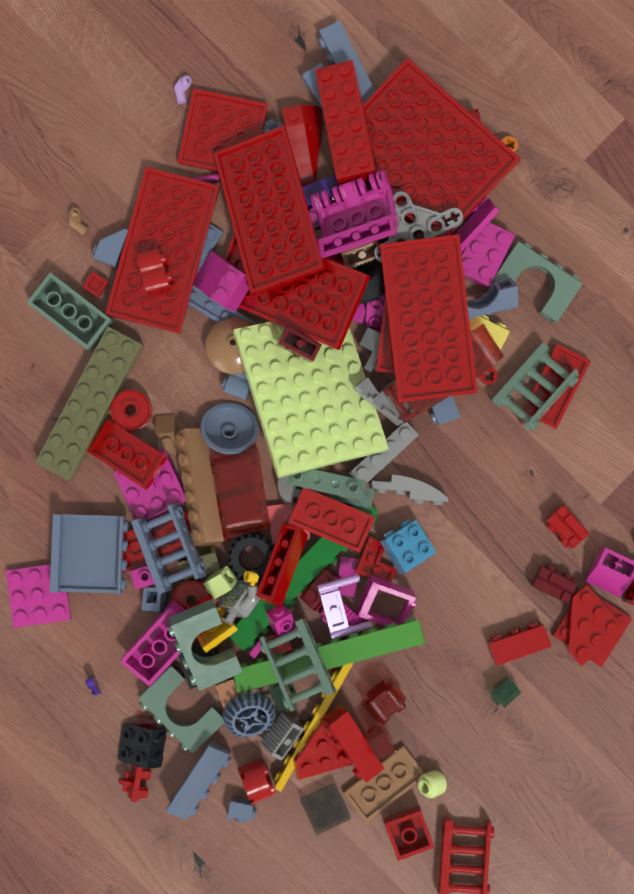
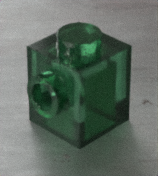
[489,675,522,708]
[268,683,297,712]

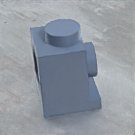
[142,584,167,613]
[227,797,257,823]

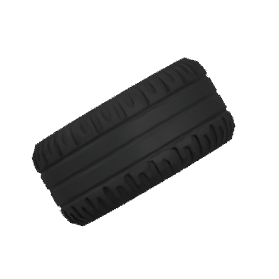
[344,258,385,304]

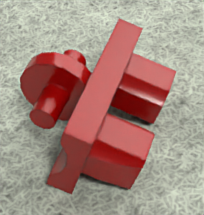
[118,765,151,802]

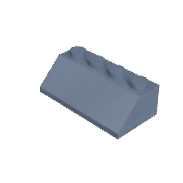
[165,739,231,820]

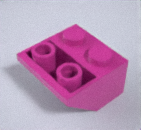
[585,547,634,598]

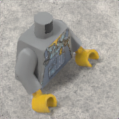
[219,571,260,625]

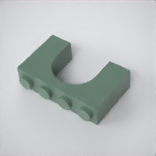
[492,241,583,324]
[167,599,243,691]
[138,664,224,754]

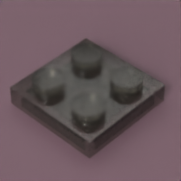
[300,782,351,836]

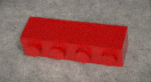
[256,523,308,607]
[322,705,385,783]

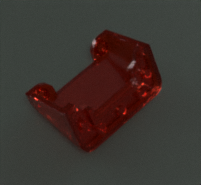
[210,448,271,536]

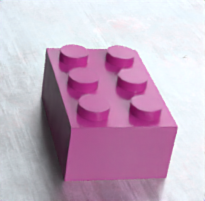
[462,222,515,290]

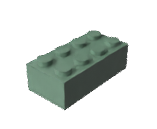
[26,272,114,352]

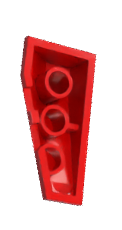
[282,105,323,187]

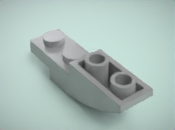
[371,475,448,505]

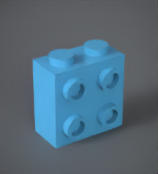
[379,519,436,574]

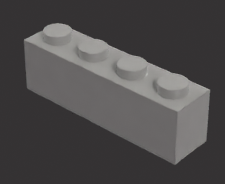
[349,421,419,482]

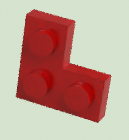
[354,537,397,583]

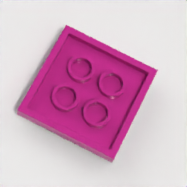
[113,448,186,520]
[6,564,72,628]

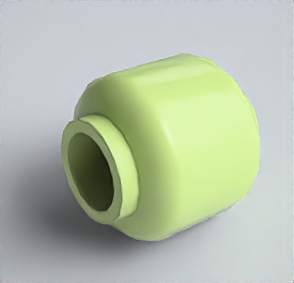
[418,770,447,798]

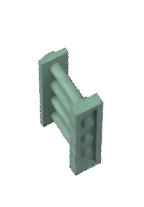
[492,342,579,433]
[287,469,375,510]
[259,619,337,712]

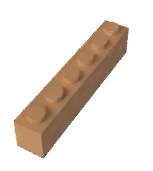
[174,428,224,547]

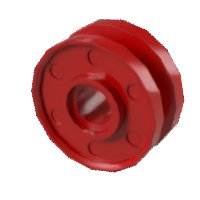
[110,390,153,430]
[172,579,213,610]

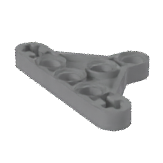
[374,191,463,263]

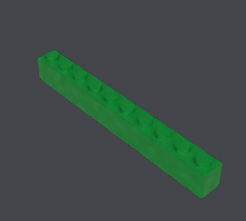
[229,506,378,651]

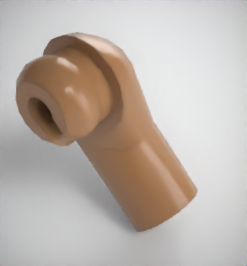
[68,207,89,236]

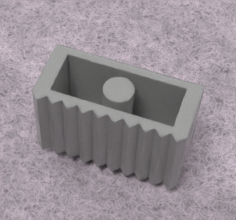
[260,712,304,761]

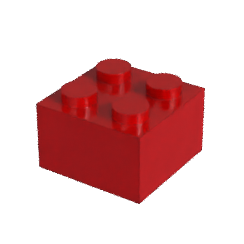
[383,805,435,861]

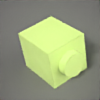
[203,566,238,599]

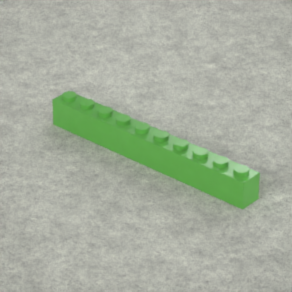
[234,617,427,693]

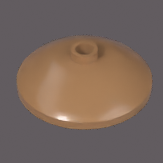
[205,318,253,375]

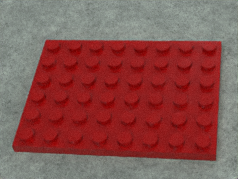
[327,57,521,237]

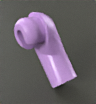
[174,75,192,104]

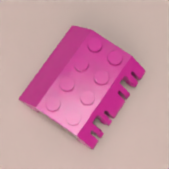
[310,169,399,258]

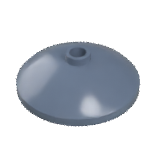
[201,403,259,454]

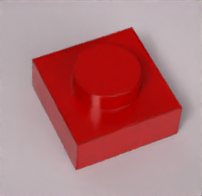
[82,271,110,298]

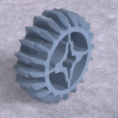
[223,690,275,739]

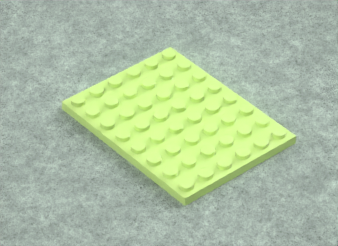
[233,321,389,478]

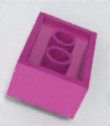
[194,250,249,312]

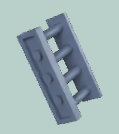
[131,503,206,594]

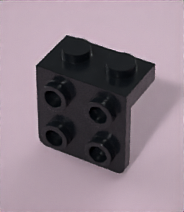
[118,723,167,769]

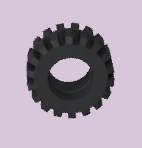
[227,533,274,581]

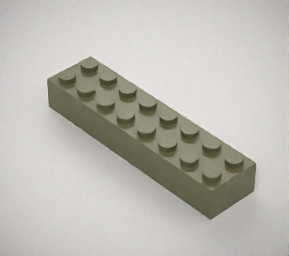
[35,326,145,481]

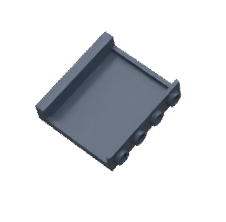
[50,514,129,595]

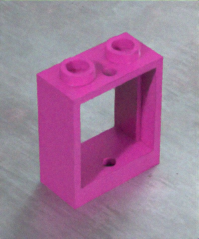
[356,575,417,626]

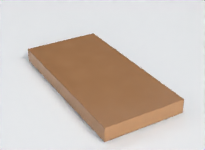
[342,744,425,823]

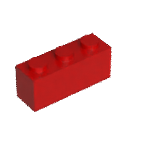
[487,621,552,666]

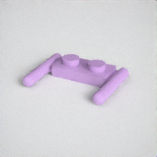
[317,574,372,639]

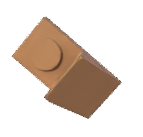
[155,415,178,454]

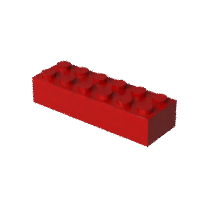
[315,60,377,185]

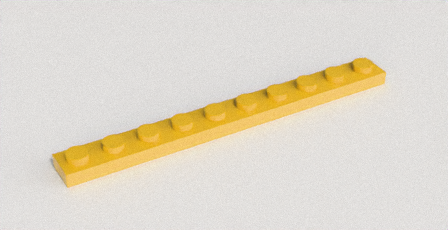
[273,620,376,792]

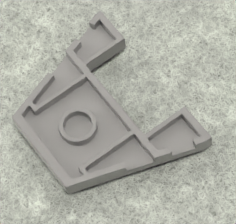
[353,377,424,425]

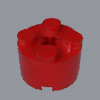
[237,759,276,805]

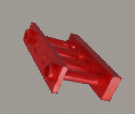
[438,817,494,894]

